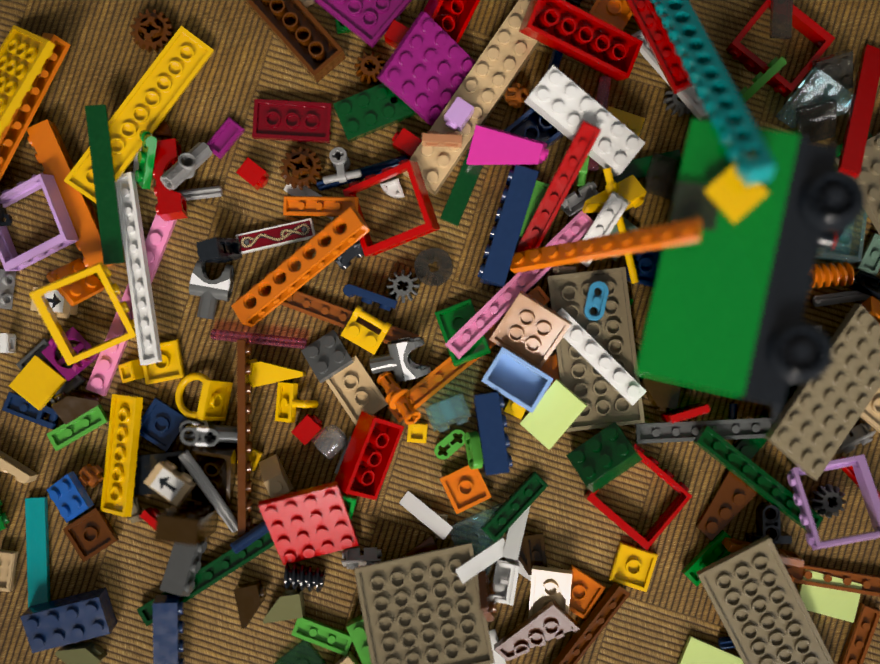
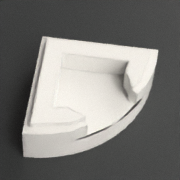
[380,178,405,198]

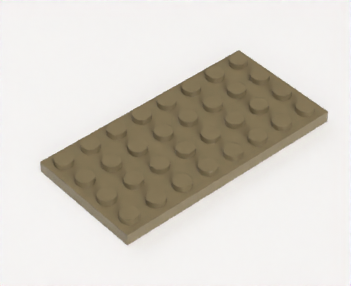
[547,267,645,432]
[764,304,880,481]
[696,535,834,664]

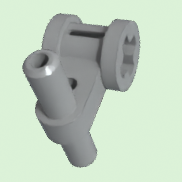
[322,147,362,184]

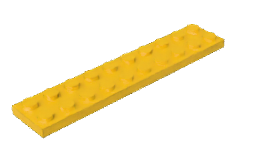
[64,26,214,203]

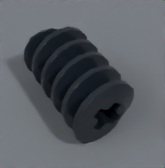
[284,563,326,593]

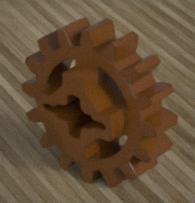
[130,9,174,53]
[279,147,323,190]

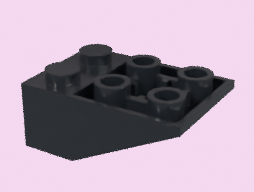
[134,449,192,495]

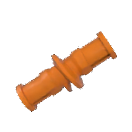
[377,371,421,425]

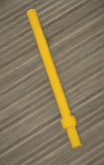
[603,167,639,284]

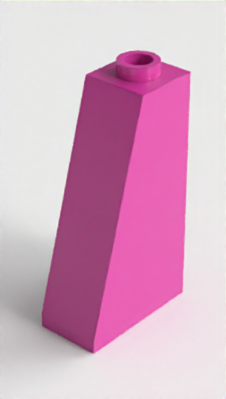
[466,124,549,165]

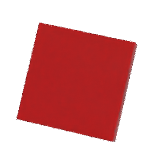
[660,403,710,423]

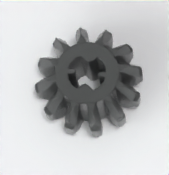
[663,87,691,117]
[387,270,420,303]
[810,484,847,518]

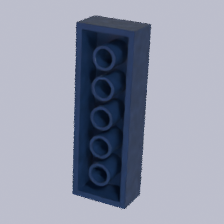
[477,165,539,289]

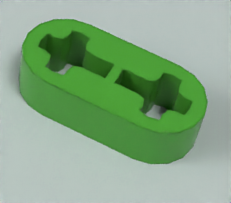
[434,429,465,460]
[465,431,483,469]

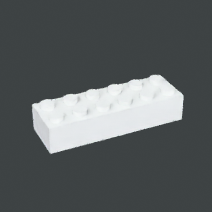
[524,66,645,177]

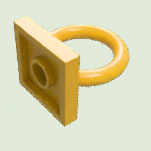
[175,372,233,421]

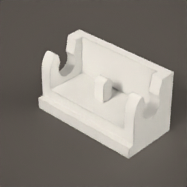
[493,559,520,606]

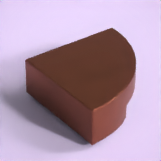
[152,120,172,137]

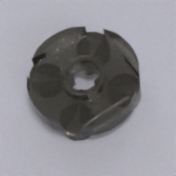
[414,247,453,287]

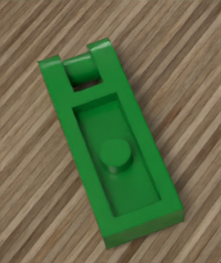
[135,130,157,189]

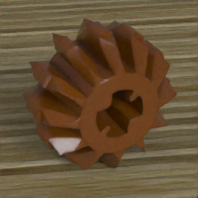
[354,51,386,86]

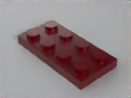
[252,99,332,143]

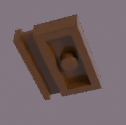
[478,571,497,622]

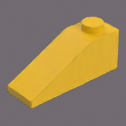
[582,175,647,213]
[249,359,306,388]

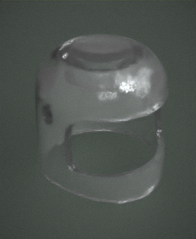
[312,425,348,461]

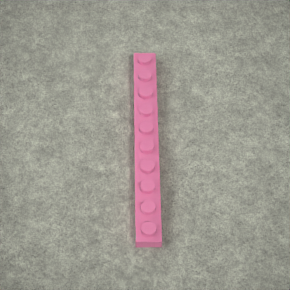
[445,210,594,359]
[86,213,177,396]

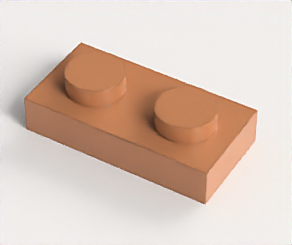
[422,131,462,148]

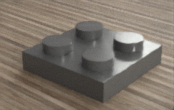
[301,329,354,383]

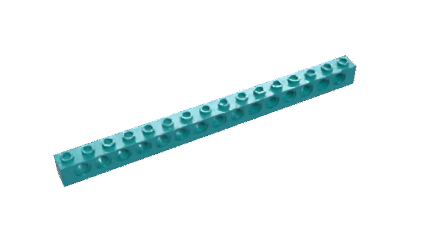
[650,0,776,186]

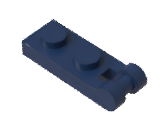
[343,284,398,311]
[2,392,59,429]

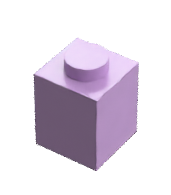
[444,97,474,132]

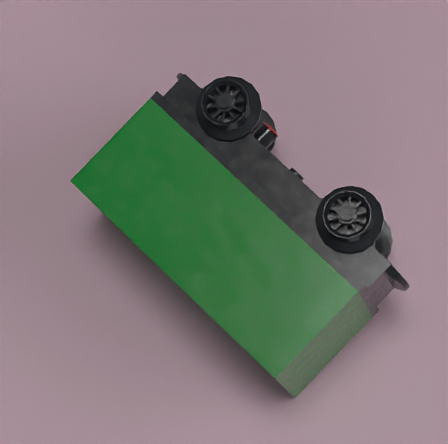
[636,119,865,423]

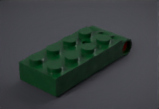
[333,83,418,142]

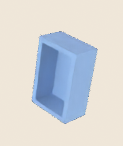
[481,347,553,413]

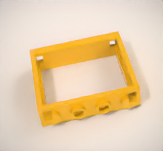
[29,261,136,366]

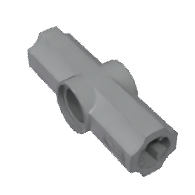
[160,142,212,190]

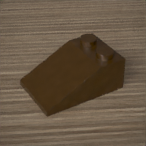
[192,442,237,506]

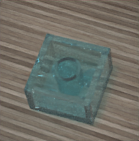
[425,393,471,433]

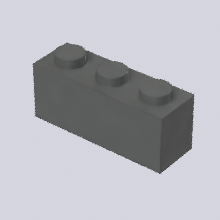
[160,538,207,596]

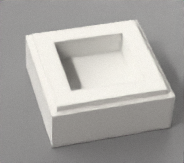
[0,333,16,353]

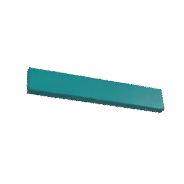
[25,497,51,608]

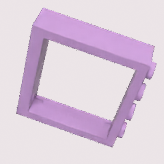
[0,173,79,271]
[787,455,880,550]

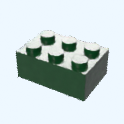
[566,422,643,493]

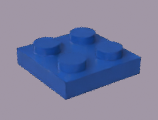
[47,471,94,523]

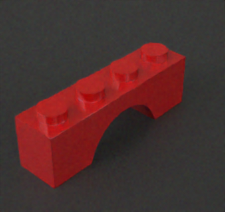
[152,138,188,221]

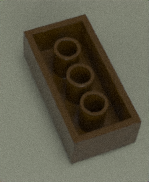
[154,500,219,546]

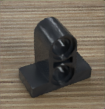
[746,502,792,544]

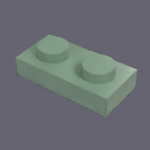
[855,233,880,276]

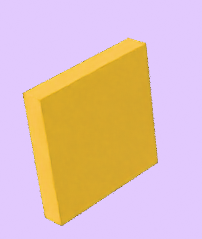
[703,164,769,224]
[142,339,186,385]
[9,355,67,411]
[608,542,658,592]

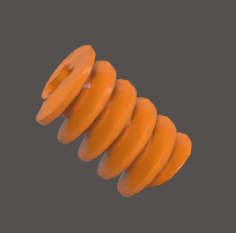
[811,262,854,288]

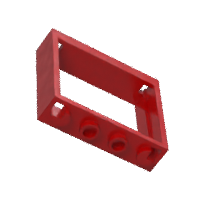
[726,0,835,97]
[342,159,440,257]
[584,443,692,550]

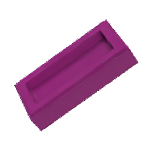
[207,117,245,160]

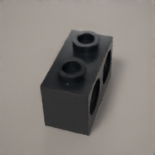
[196,237,243,263]

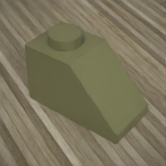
[263,587,306,624]
[55,642,107,664]

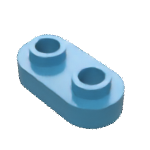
[584,281,609,321]

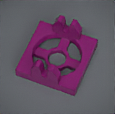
[41,327,99,382]

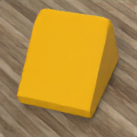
[118,359,144,384]

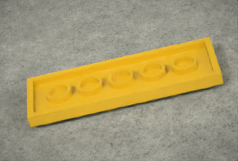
[100,394,143,517]

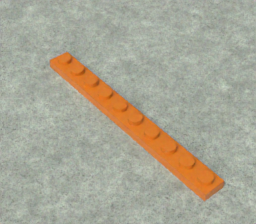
[510,218,702,273]
[387,285,550,423]

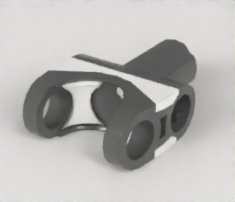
[189,259,234,320]
[369,337,431,381]
[179,419,237,447]

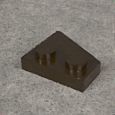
[506,532,547,575]

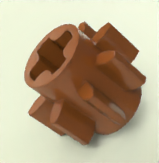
[505,83,529,108]
[78,464,104,488]

